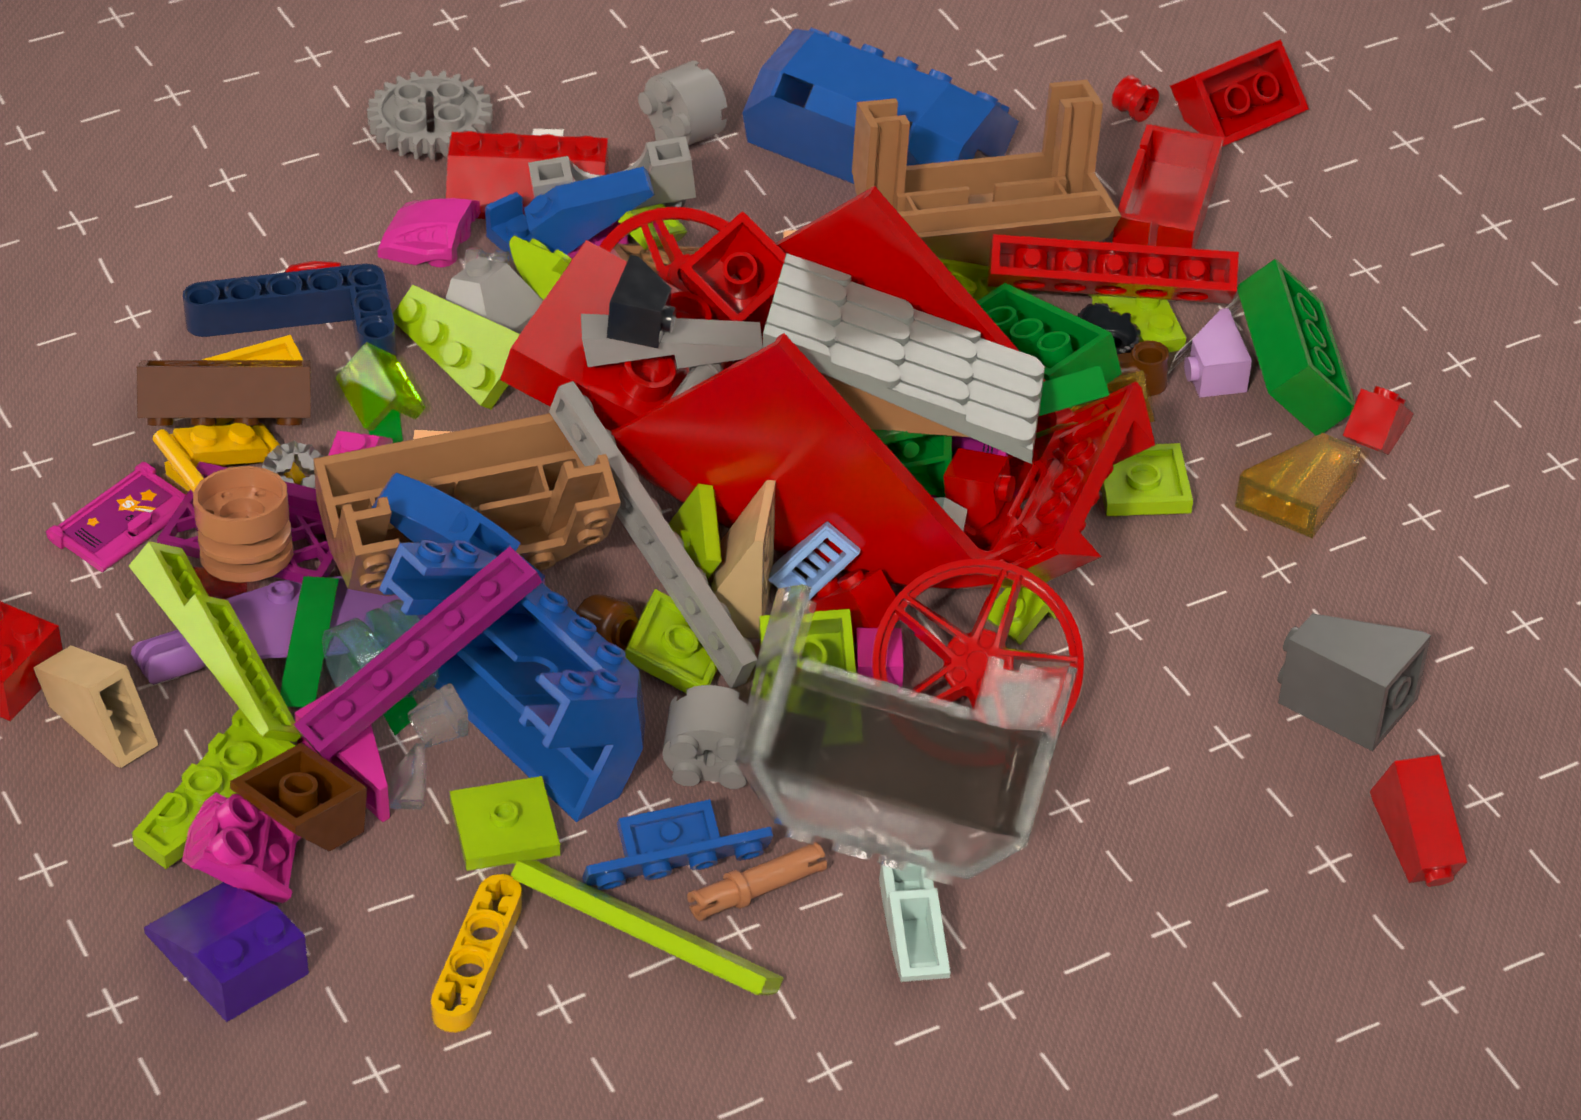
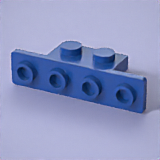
[582,799,774,890]

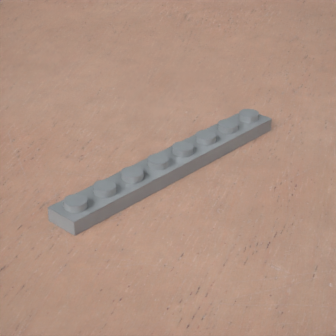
[549,381,758,689]

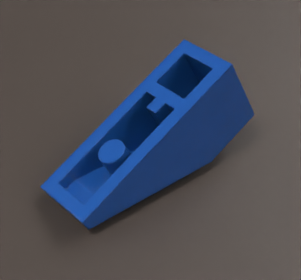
[524,167,655,255]

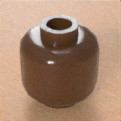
[575,594,638,651]

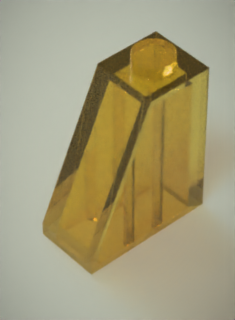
[1235,433,1361,539]

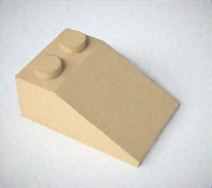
[708,480,776,639]

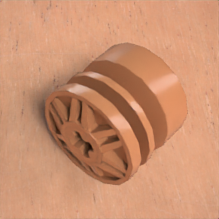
[193,466,293,583]

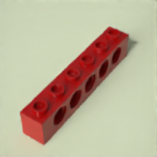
[987,234,1239,304]

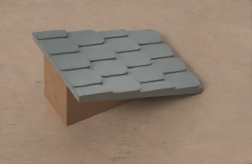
[763,253,1045,464]

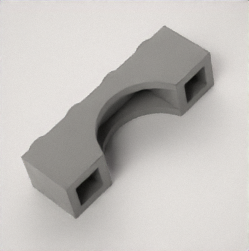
[529,136,696,209]

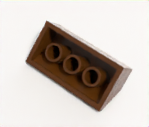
[137,360,311,426]

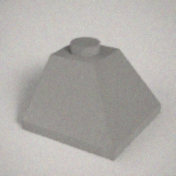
[446,258,543,334]

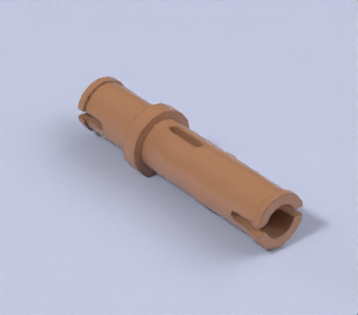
[687,842,827,921]

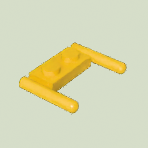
[153,423,306,492]

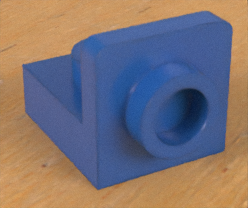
[485,192,537,261]

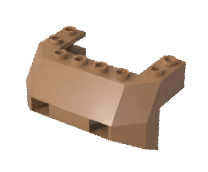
[852,79,1121,266]
[313,413,621,596]

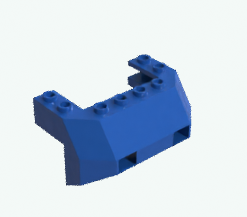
[742,28,1019,184]
[379,540,645,822]

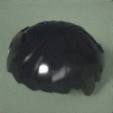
[1077,303,1141,354]

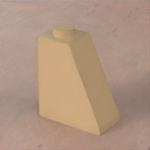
[33,645,158,768]

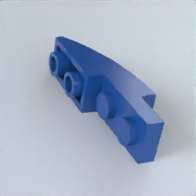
[371,473,545,581]

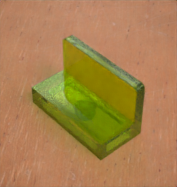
[336,342,426,431]

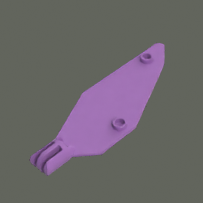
[131,576,545,685]

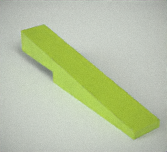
[129,541,301,742]

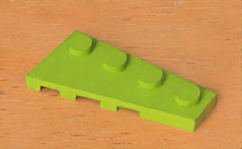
[393,285,520,410]

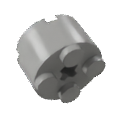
[638,61,727,146]
[663,685,762,789]

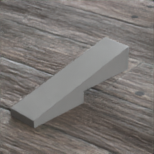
[581,314,763,369]

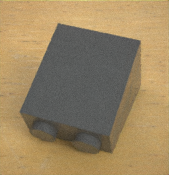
[1277,614,1431,751]

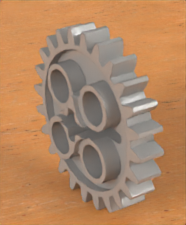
[367,70,493,160]

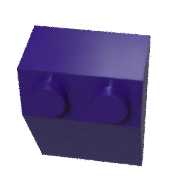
[144,882,309,1022]

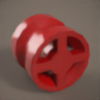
[1111,75,1159,122]

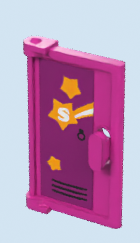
[46,462,186,572]

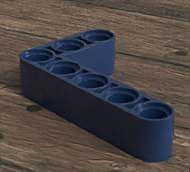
[183,264,397,371]

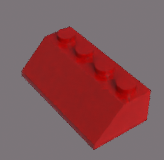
[446,131,608,219]

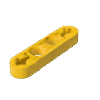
[431,874,522,1032]

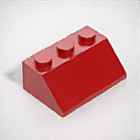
[1170,39,1309,147]

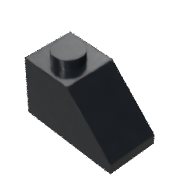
[607,255,677,348]

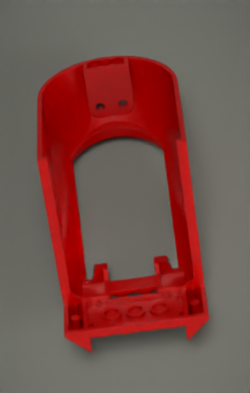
[609,186,1156,589]

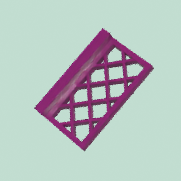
[157,461,336,584]

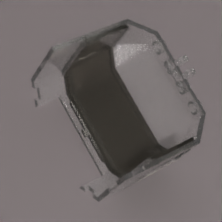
[735,584,1078,885]

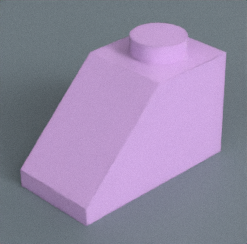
[1184,308,1252,397]

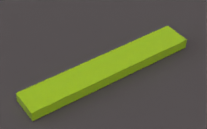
[511,860,784,996]

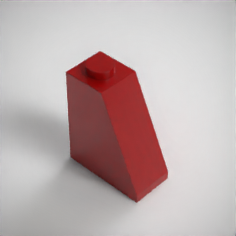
[1370,755,1467,887]

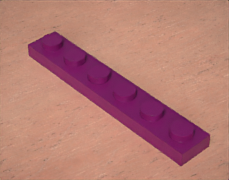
[294,546,542,760]

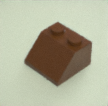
[230,743,367,852]

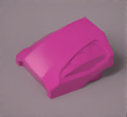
[377,198,480,267]
[182,792,301,903]

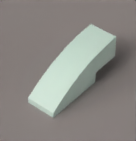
[879,857,950,982]

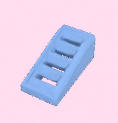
[768,521,861,607]

